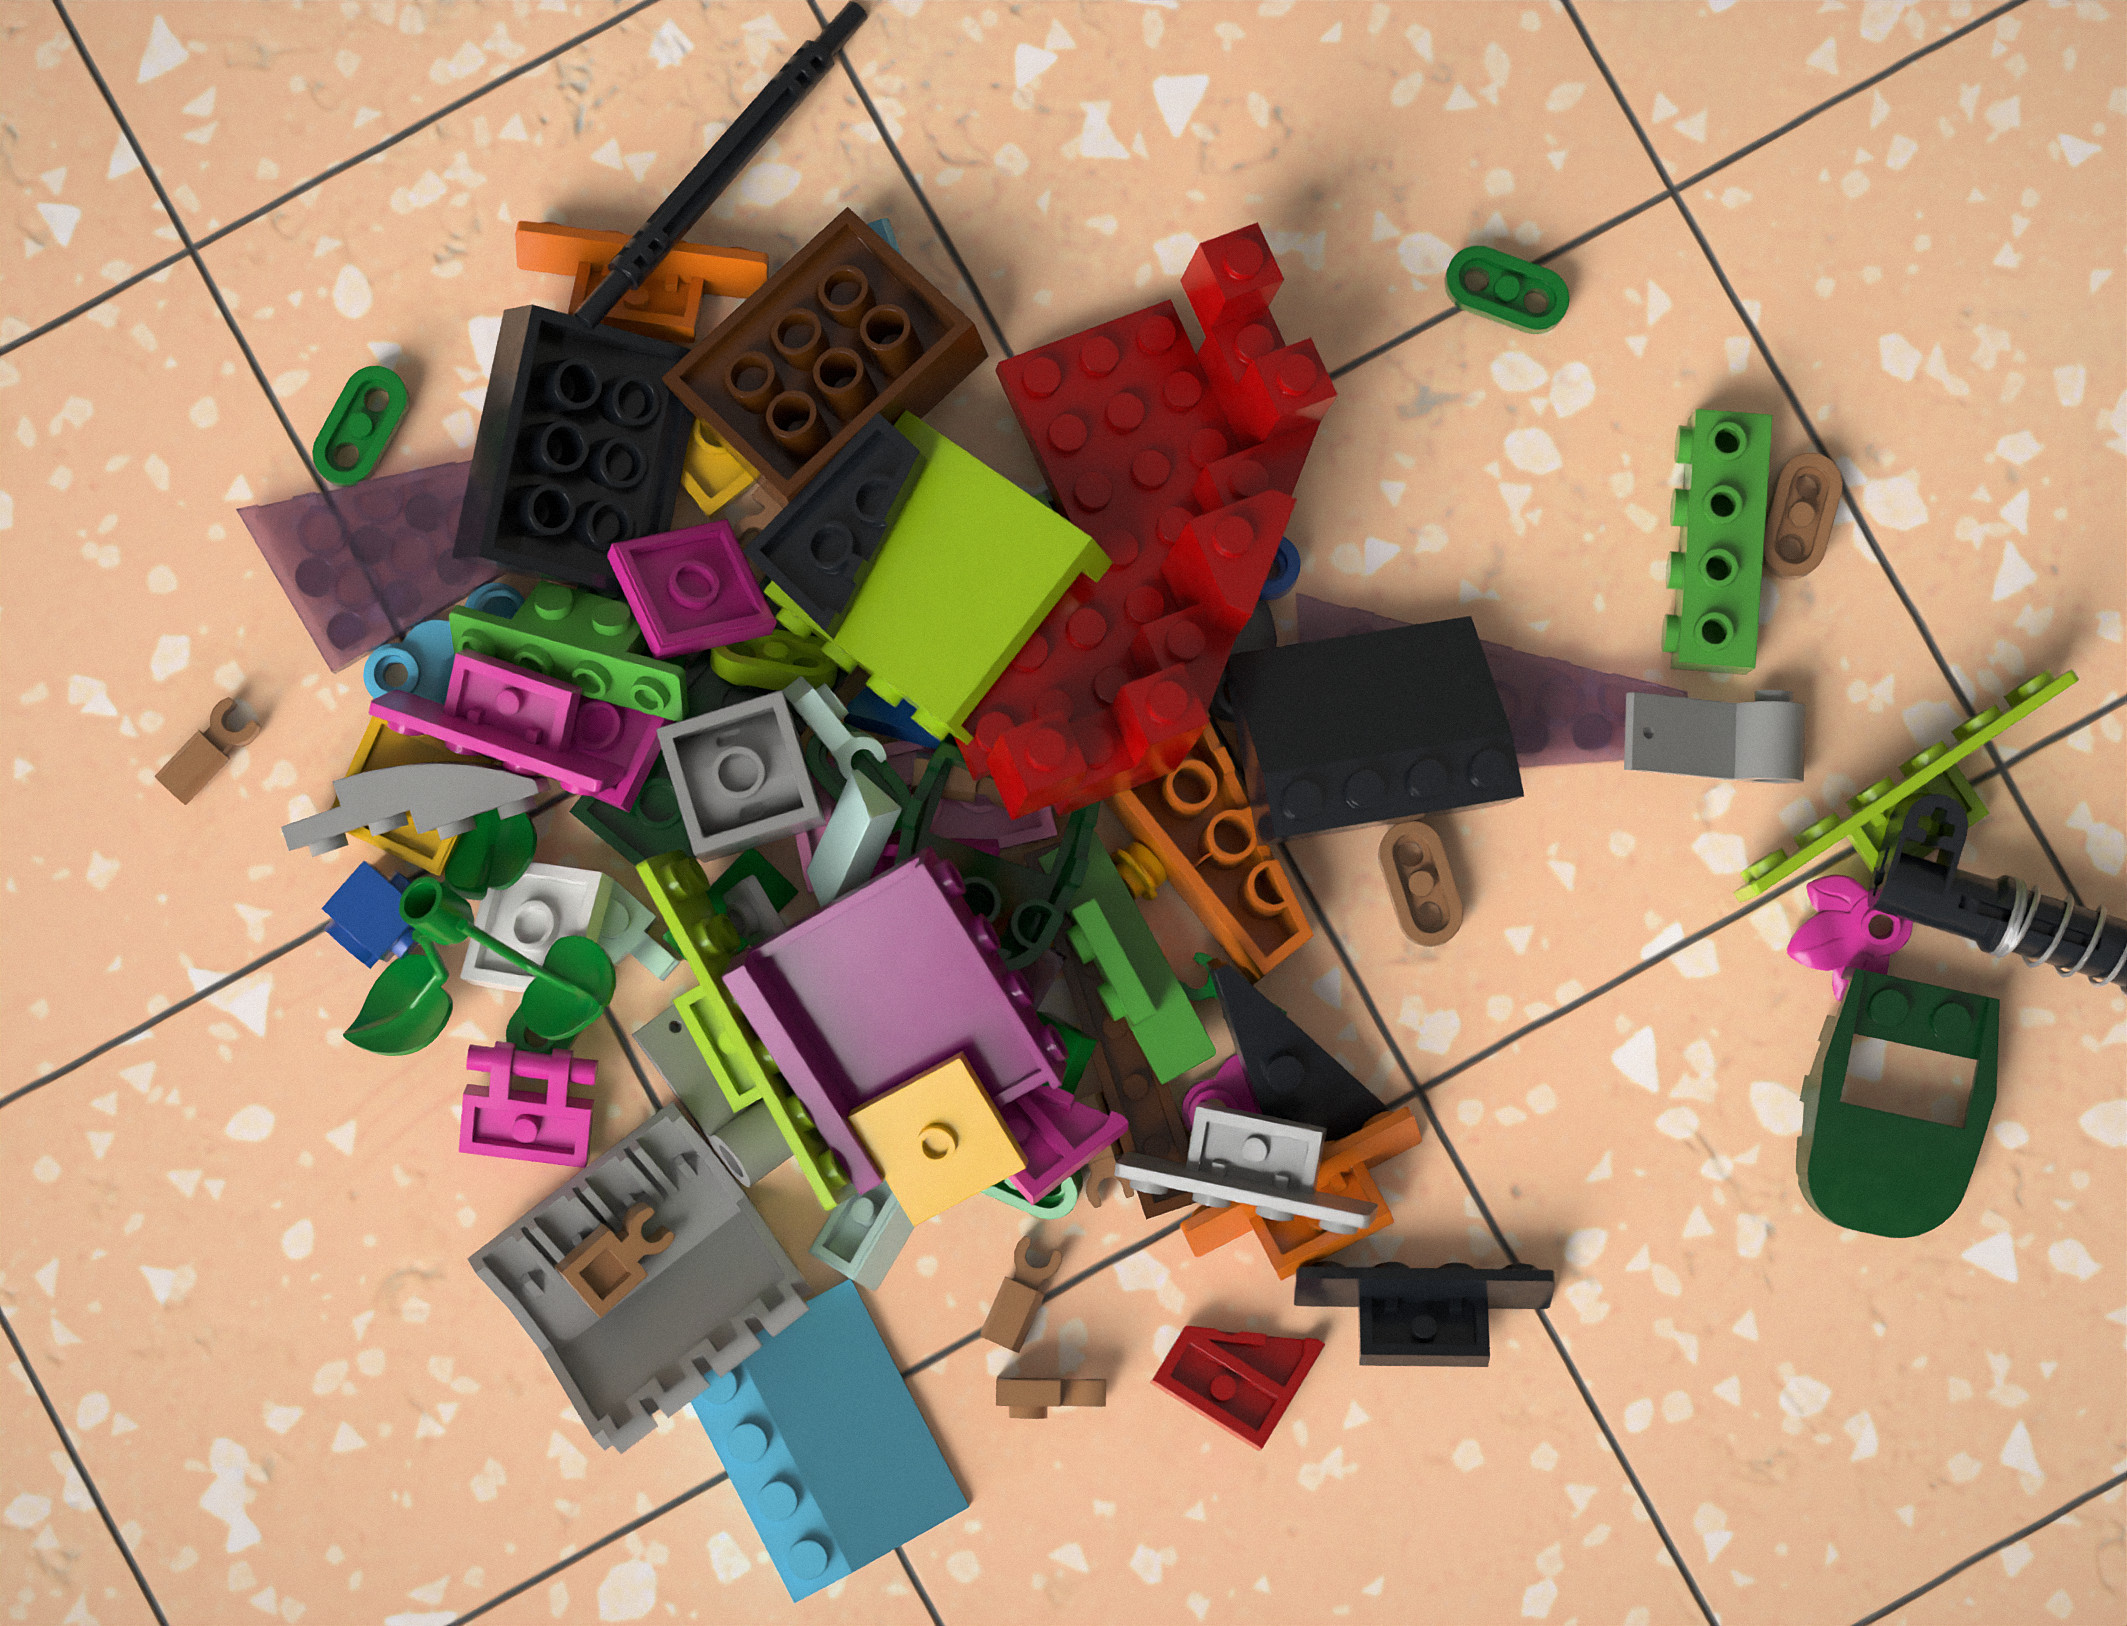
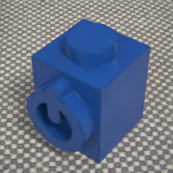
[321,860,419,969]

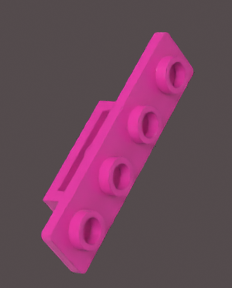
[368,648,625,796]

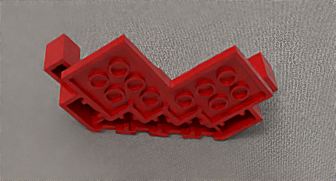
[954,222,1338,820]

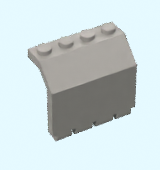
[467,1101,813,1455]

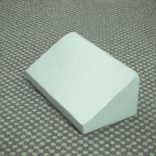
[806,769,902,908]
[808,1178,915,1291]

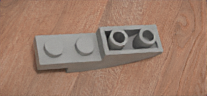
[281,761,551,857]

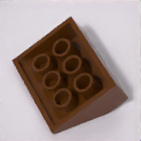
[662,207,989,509]

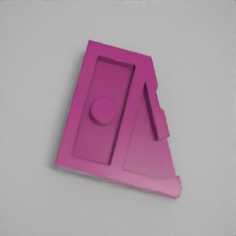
[998,1085,1129,1206]

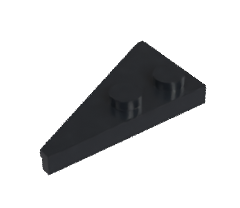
[1206,957,1389,1142]

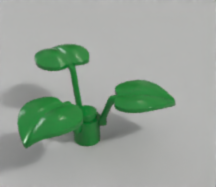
[343,808,616,1056]

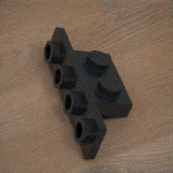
[1294,1261,1555,1367]

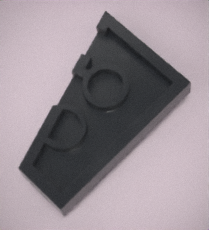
[743,412,928,640]

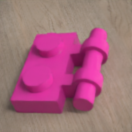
[458,1041,598,1168]

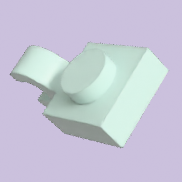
[783,676,887,780]
[597,875,680,981]

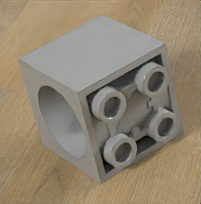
[656,690,827,863]

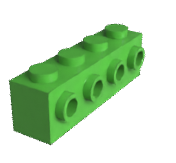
[1661,409,1773,675]

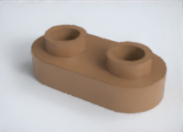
[1763,453,1843,580]
[1378,821,1463,947]

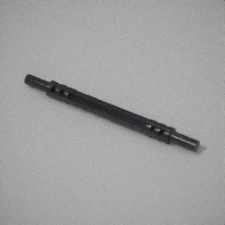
[573,1,868,331]

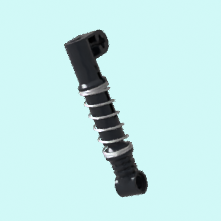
[1867,793,2127,997]

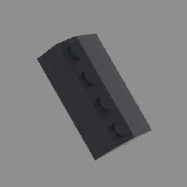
[451,304,694,597]
[1225,616,1524,847]

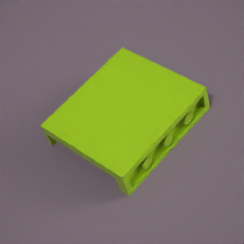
[763,410,1113,744]

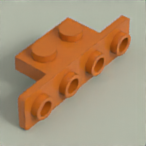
[515,221,769,344]
[1180,1107,1422,1281]

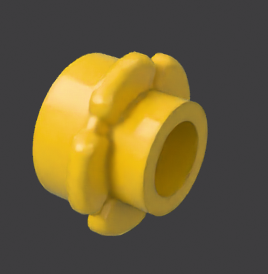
[1110,842,1167,901]

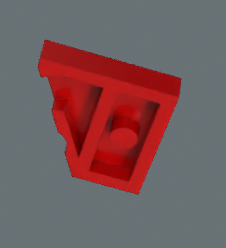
[1150,1326,1325,1452]

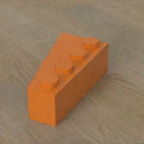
[1103,711,1314,985]

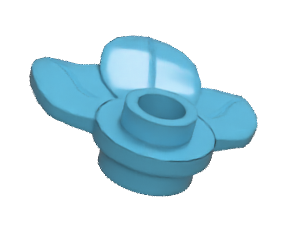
[363,620,455,705]

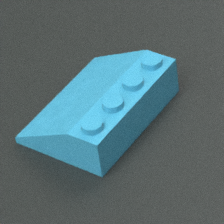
[691,1279,970,1604]

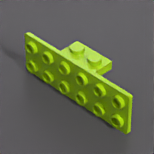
[1733,668,2080,903]
[636,849,858,1211]

